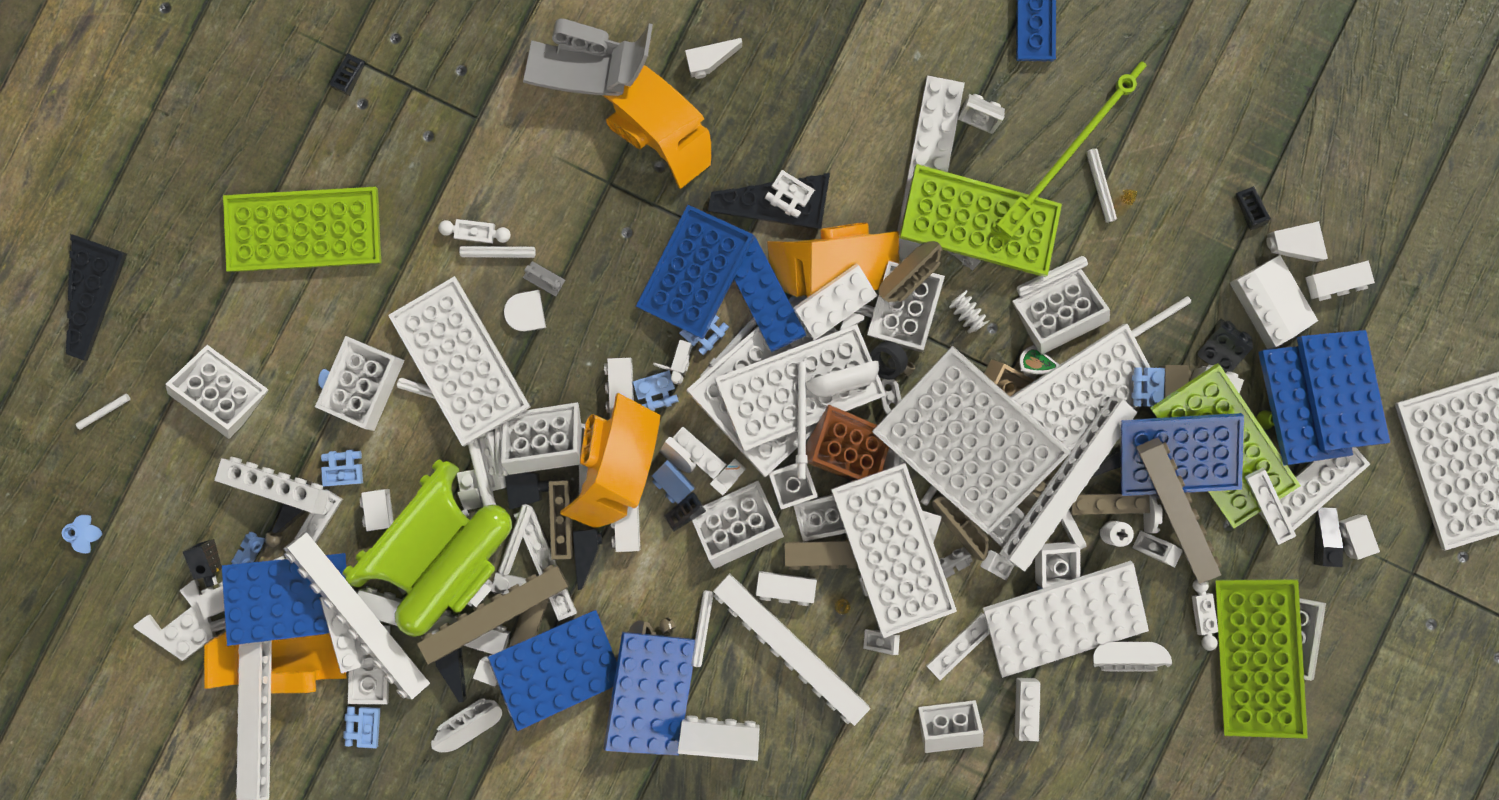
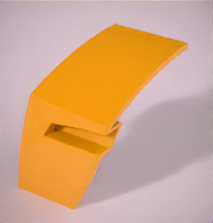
[602,65,711,189]
[767,223,899,298]
[560,393,660,528]
[204,632,347,693]

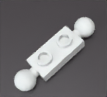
[438,219,511,244]
[1192,579,1218,651]

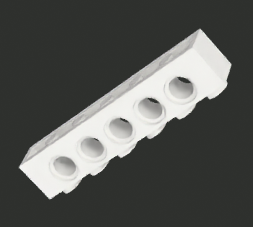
[214,457,330,514]

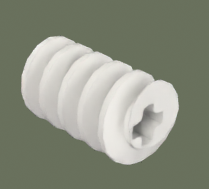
[949,290,990,333]
[1100,521,1133,547]

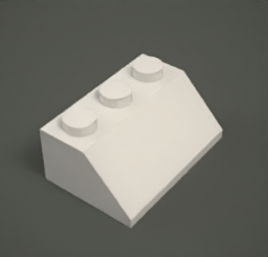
[918,700,984,753]

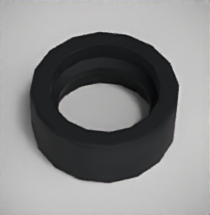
[870,341,908,380]

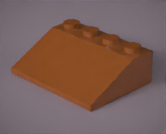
[806,405,889,481]

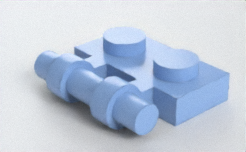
[679,315,729,355]
[1131,367,1165,406]
[633,371,679,411]
[321,450,363,486]
[343,706,380,748]

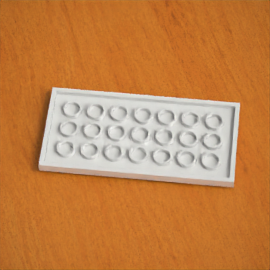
[388,276,531,447]
[714,324,886,452]
[1011,324,1151,451]
[831,463,957,638]
[983,561,1149,678]

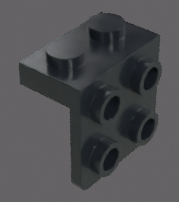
[1198,319,1253,373]

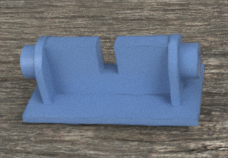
[231,532,265,564]

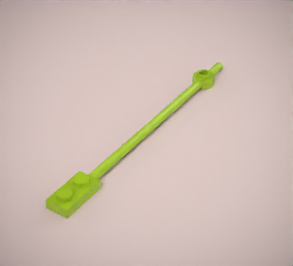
[995,61,1147,238]

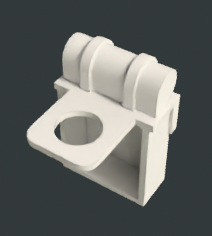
[653,340,692,385]

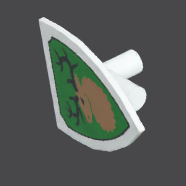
[1019,345,1059,380]

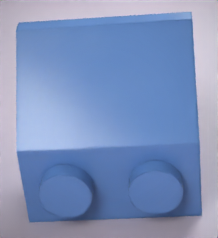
[652,460,695,504]

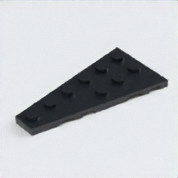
[708,173,830,230]
[66,234,127,361]

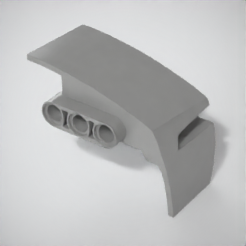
[523,19,653,96]

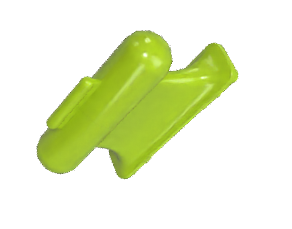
[342,459,512,637]

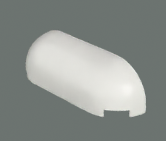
[805,361,879,397]
[1093,642,1172,671]
[431,699,502,752]

